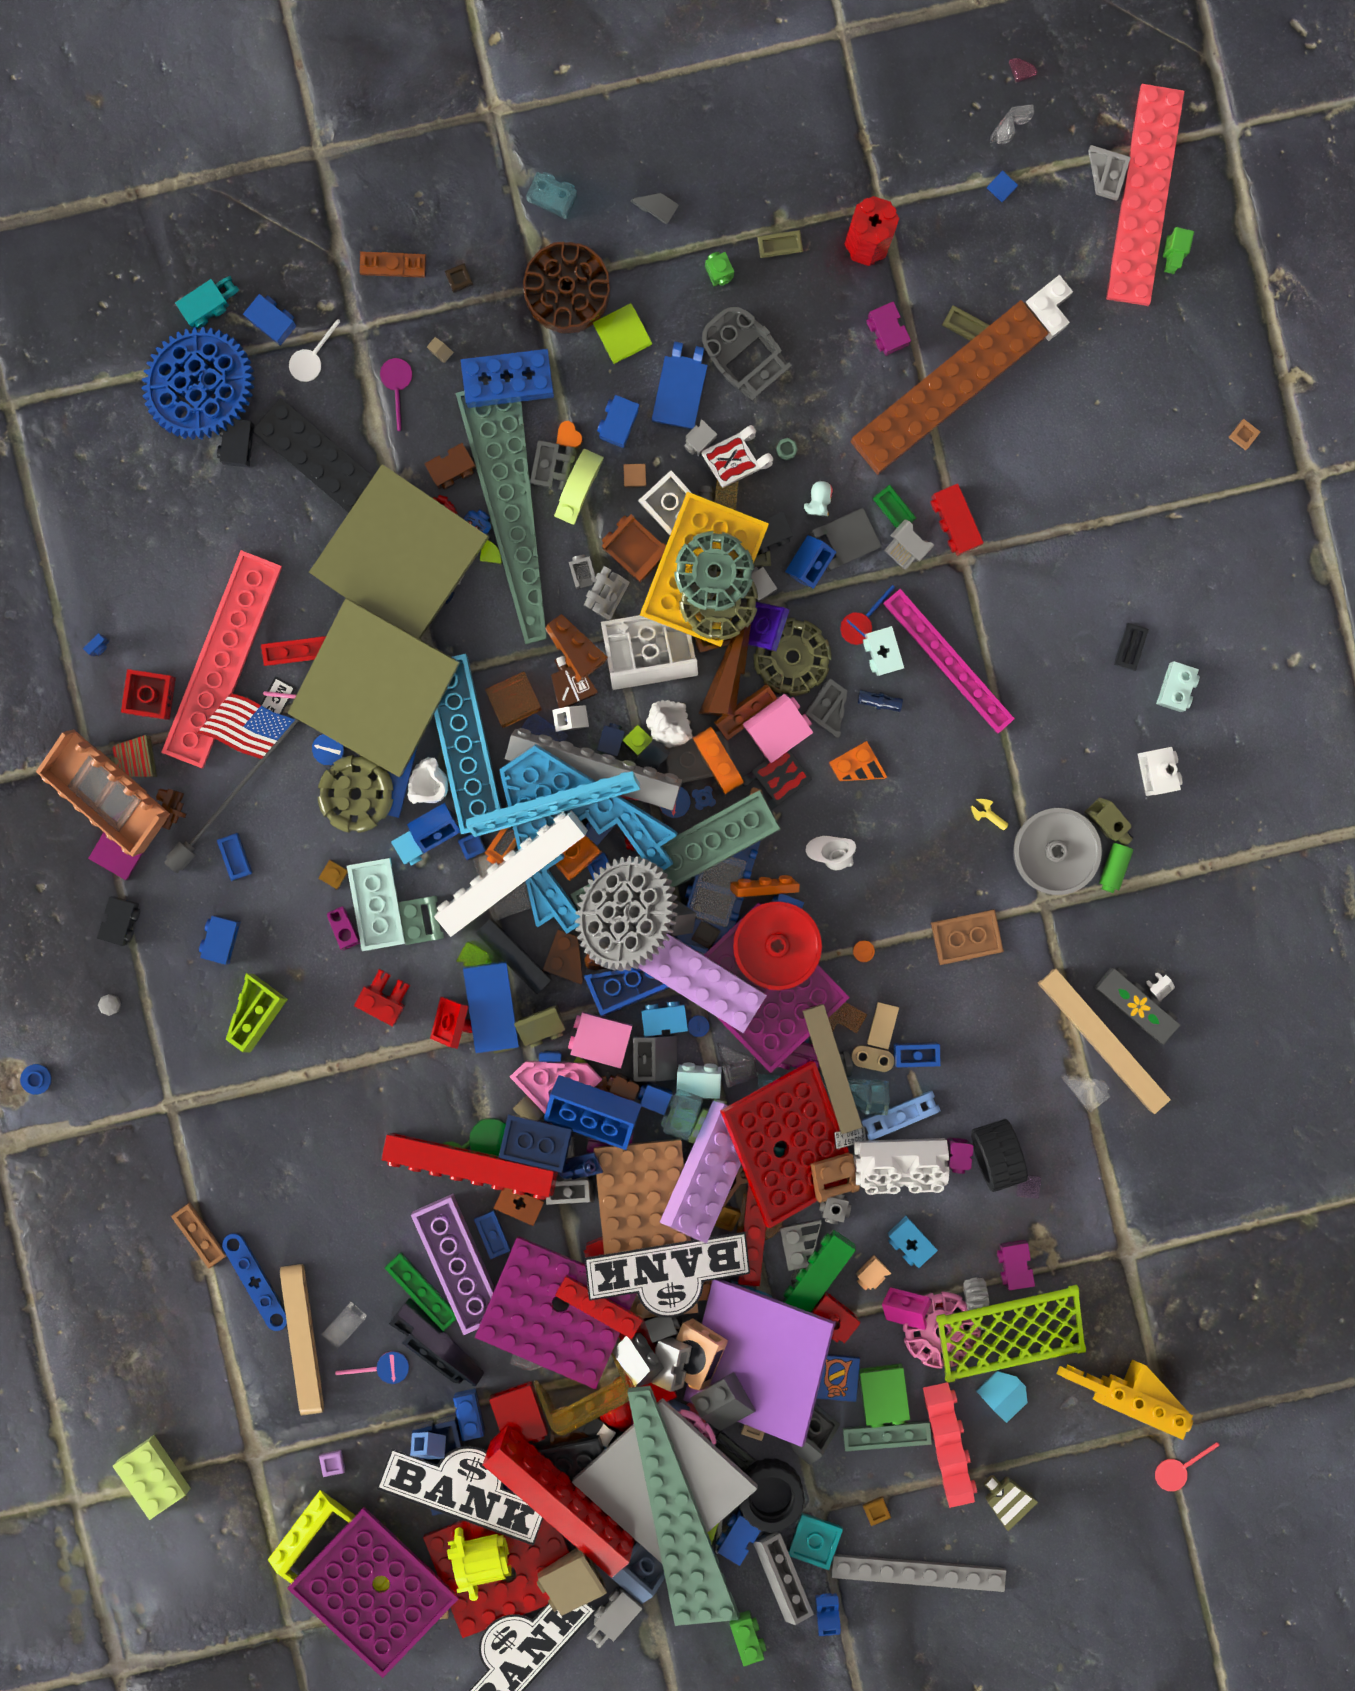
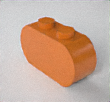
[692,727,744,794]

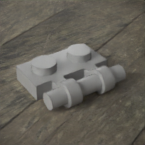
[584,566,630,620]

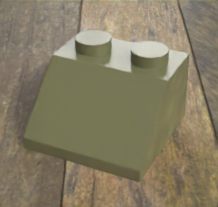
[514,1005,566,1048]

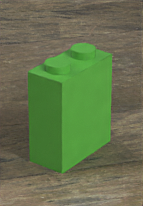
[859,1363,910,1428]

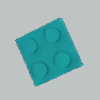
[788,1513,843,1570]

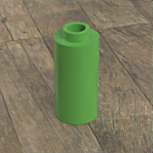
[1099,843,1134,893]

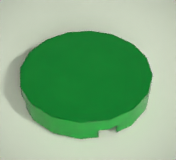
[469,1117,506,1156]

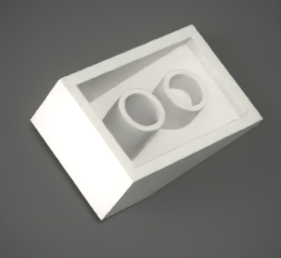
[638,471,691,535]

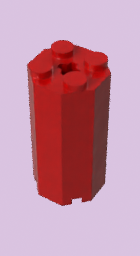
[844,196,899,266]

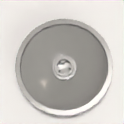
[1014,808,1102,895]

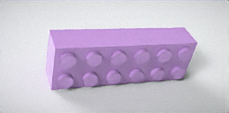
[638,933,767,1033]
[660,1101,741,1243]
[411,1194,495,1335]

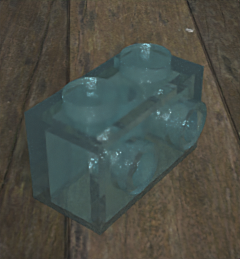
[526,172,577,219]
[661,1089,703,1142]

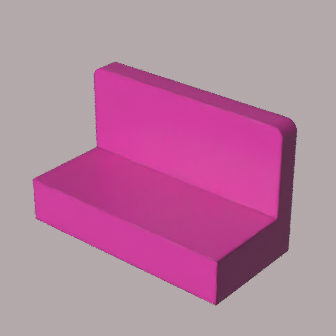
[882,1287,931,1330]

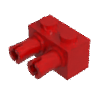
[354,969,411,1026]

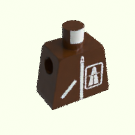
[551,655,598,709]

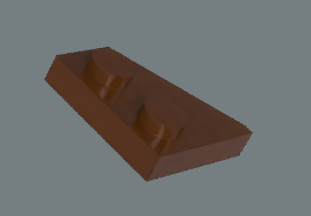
[543,929,583,985]

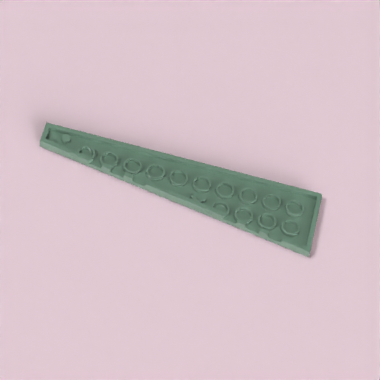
[456,377,547,645]
[628,1386,740,1626]

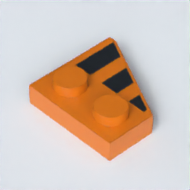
[829,741,887,781]

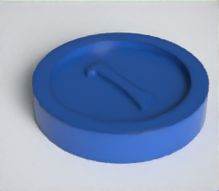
[688,1015,709,1037]

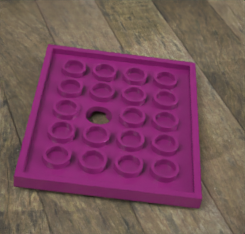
[704,902,850,1073]
[474,1236,637,1389]
[287,1507,459,1678]

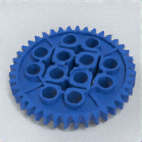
[142,327,255,440]

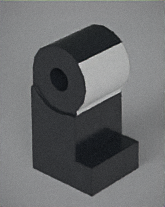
[575,1408,619,1447]

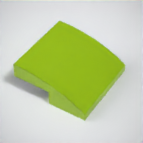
[593,303,652,364]

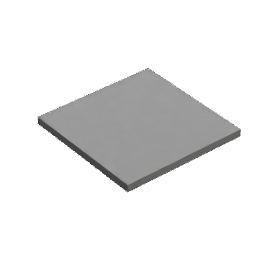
[572,1398,758,1563]

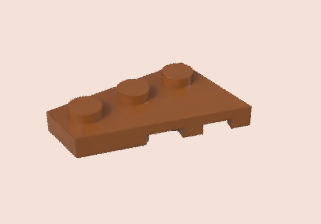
[545,614,608,683]

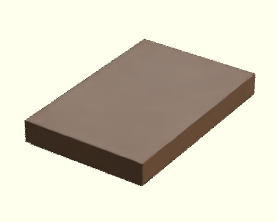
[931,909,1004,965]

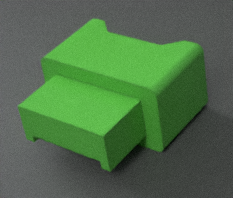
[1162,227,1194,274]

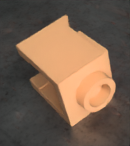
[856,1255,891,1290]

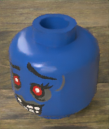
[463,509,491,534]

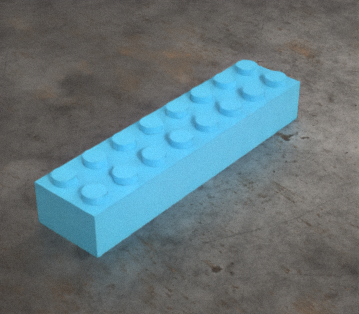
[434,654,502,834]

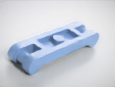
[861,1090,941,1140]

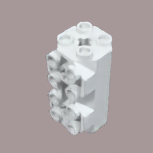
[853,1138,949,1195]

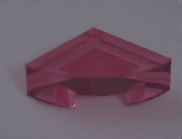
[1009,58,1037,82]

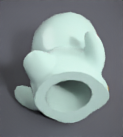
[804,481,833,516]

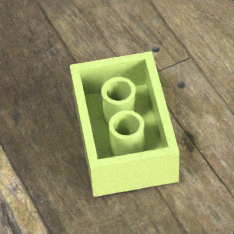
[113,1435,191,1520]

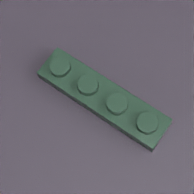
[843,1421,932,1451]

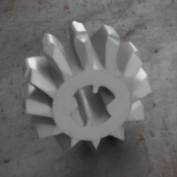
[963,1277,990,1311]

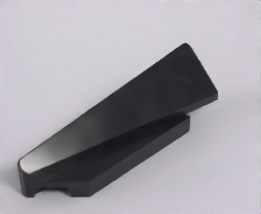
[389,1298,484,1386]

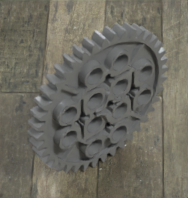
[575,856,678,971]

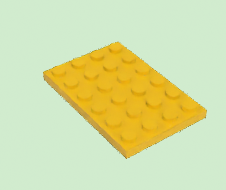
[640,492,769,647]

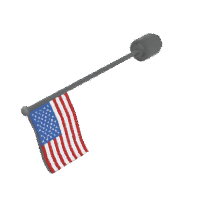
[164,694,301,873]

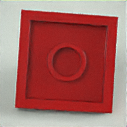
[430,997,472,1049]

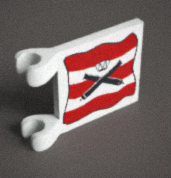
[701,425,773,488]

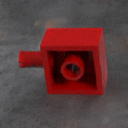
[811,1291,861,1344]

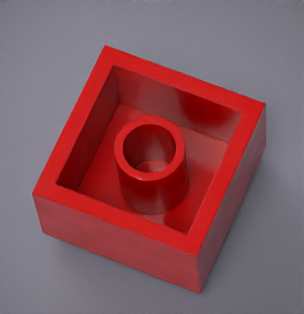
[121,669,176,720]

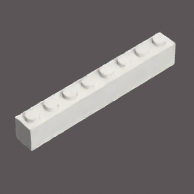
[434,810,588,937]

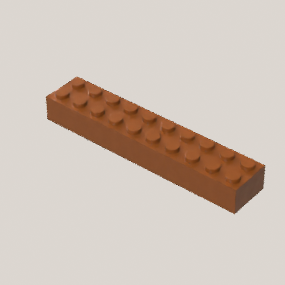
[850,300,1049,475]

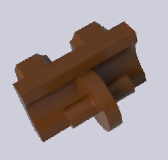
[156,788,187,830]

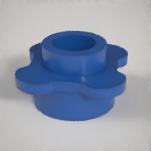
[692,786,716,810]

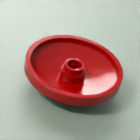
[733,901,822,990]

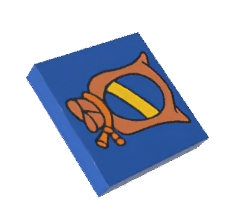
[817,1354,860,1402]

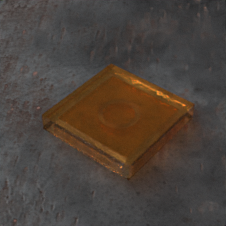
[485,671,542,728]

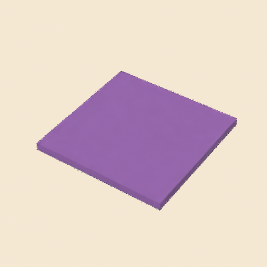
[683,1279,836,1447]

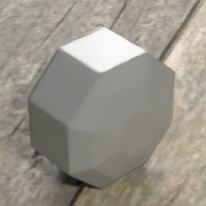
[98,994,121,1016]

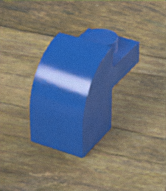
[815,1593,841,1636]

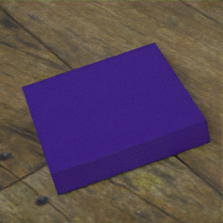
[748,602,789,651]

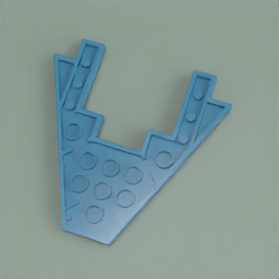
[500,744,678,934]

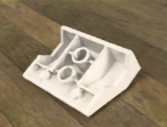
[601,615,698,690]

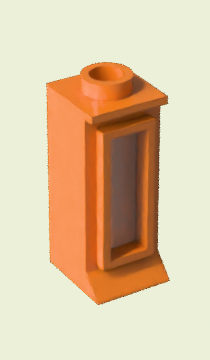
[485,826,517,864]

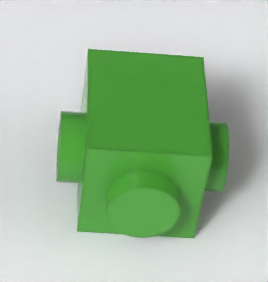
[705,252,734,286]

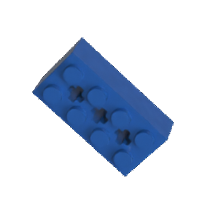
[460,349,554,408]
[544,1075,642,1150]

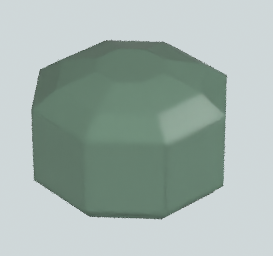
[776,438,798,461]

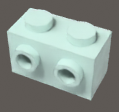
[1156,662,1200,712]
[676,1062,722,1099]

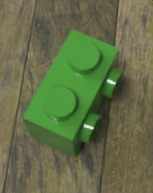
[730,1610,767,1666]

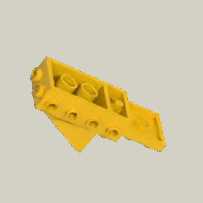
[1056,1360,1193,1440]

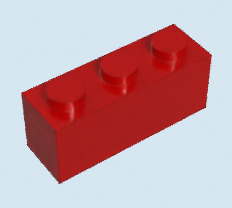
[930,483,984,556]

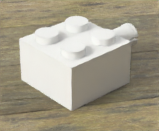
[1138,747,1182,796]

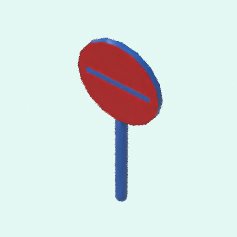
[840,585,895,645]

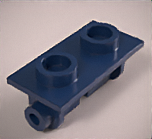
[559,1152,603,1179]

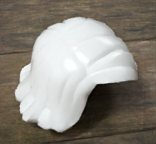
[407,757,449,804]

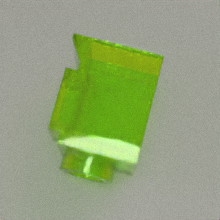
[456,942,492,967]

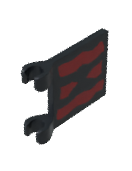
[742,750,812,810]

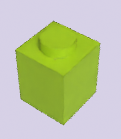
[623,725,653,756]

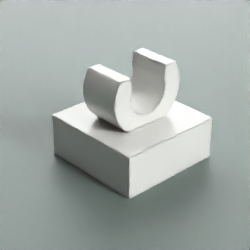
[1147,973,1175,1002]

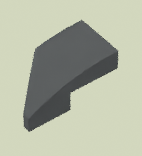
[630,193,679,224]

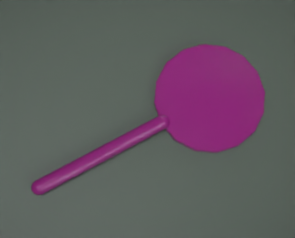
[380,358,412,431]

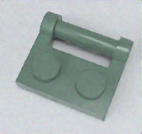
[398,896,444,945]

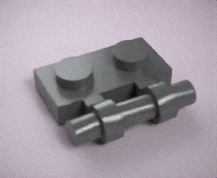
[530,440,575,491]

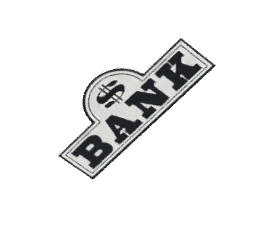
[584,1232,750,1317]
[377,1446,543,1545]
[469,1603,596,1691]

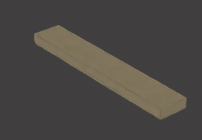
[802,1003,862,1134]

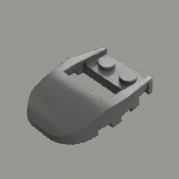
[702,307,792,401]

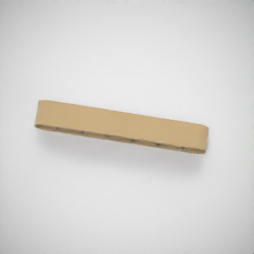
[280,1264,324,1416]

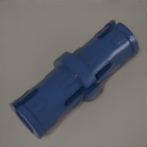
[857,690,903,712]

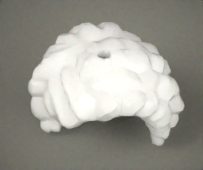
[646,700,693,748]

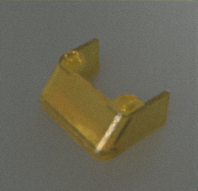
[533,1346,634,1435]

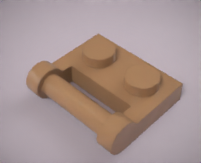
[811,1153,860,1203]

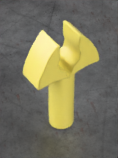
[971,799,1008,830]

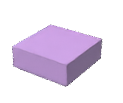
[319,1450,345,1477]

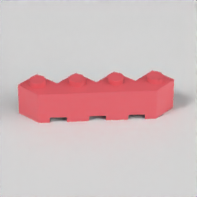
[923,1382,977,1508]

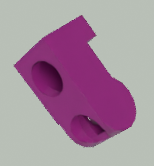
[327,906,360,950]

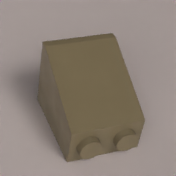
[536,1548,607,1616]

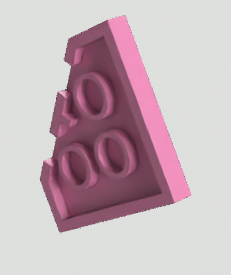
[510,1061,602,1114]

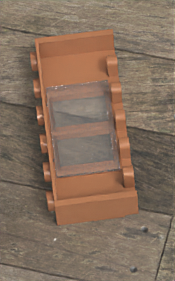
[36,729,170,857]

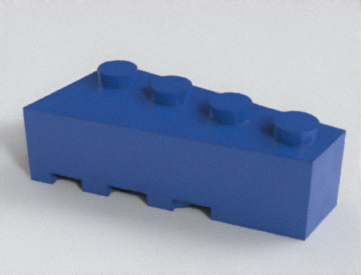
[584,968,670,1017]

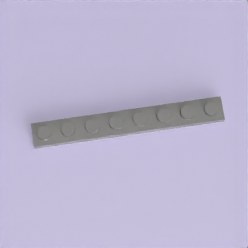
[831,1554,1006,1592]

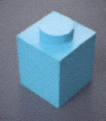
[391,831,425,866]

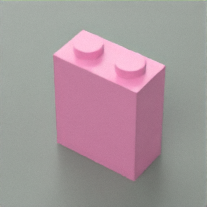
[743,694,813,763]
[568,1011,633,1068]

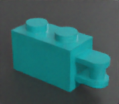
[175,276,239,329]

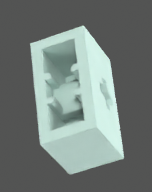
[863,626,904,676]

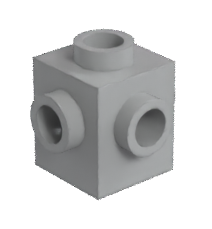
[819,1194,851,1225]

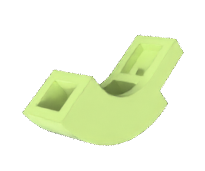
[554,449,604,525]

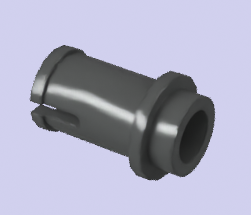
[698,486,715,501]

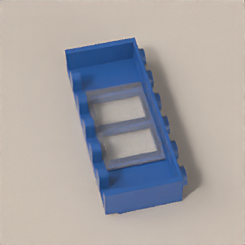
[674,841,760,953]

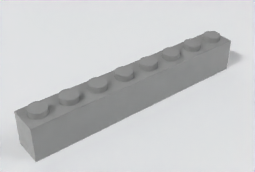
[505,728,682,810]

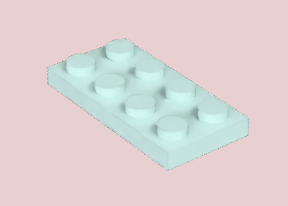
[347,858,405,951]

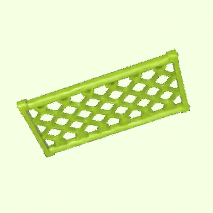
[936,1284,1086,1383]

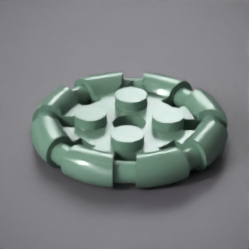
[674,531,754,611]

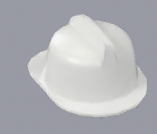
[806,836,856,870]

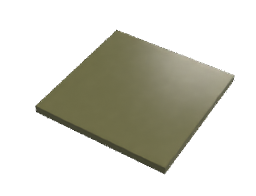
[309,464,489,639]
[288,598,461,777]

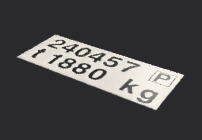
[834,1126,866,1149]

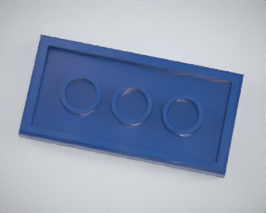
[463,961,519,1053]

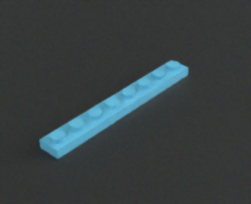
[466,771,641,837]

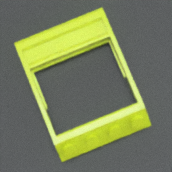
[268,1490,390,1591]

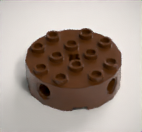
[523,242,610,334]

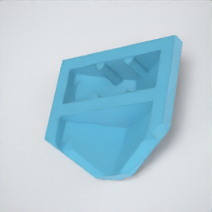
[976,1371,1028,1423]

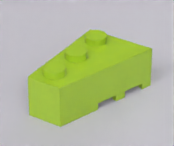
[226,973,288,1052]

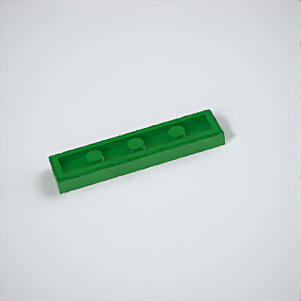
[385,1252,456,1331]

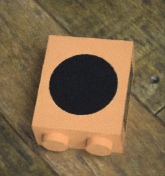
[676,1319,728,1391]

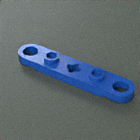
[222,1233,287,1331]

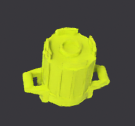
[447,1527,512,1601]

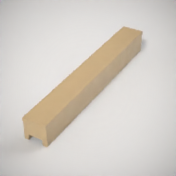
[1038,969,1171,1114]

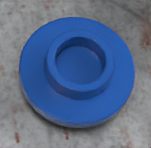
[20,1064,52,1095]

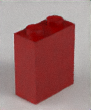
[489,1381,548,1443]

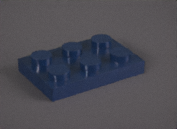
[499,1114,573,1173]

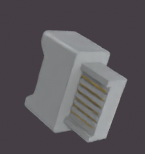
[884,520,934,569]

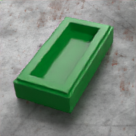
[872,485,917,528]

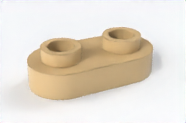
[851,1045,894,1072]

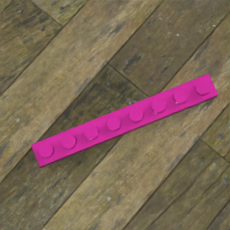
[883,589,1014,734]

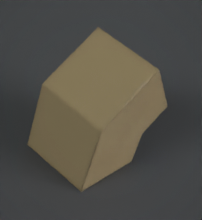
[427,337,454,362]

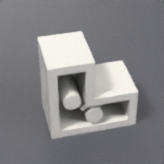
[1024,275,1073,341]

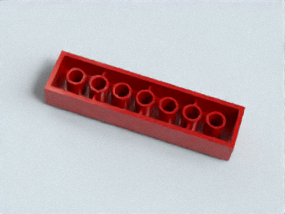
[482,1425,635,1578]

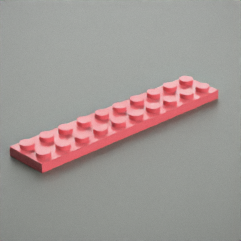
[1106,84,1184,306]
[161,550,282,769]

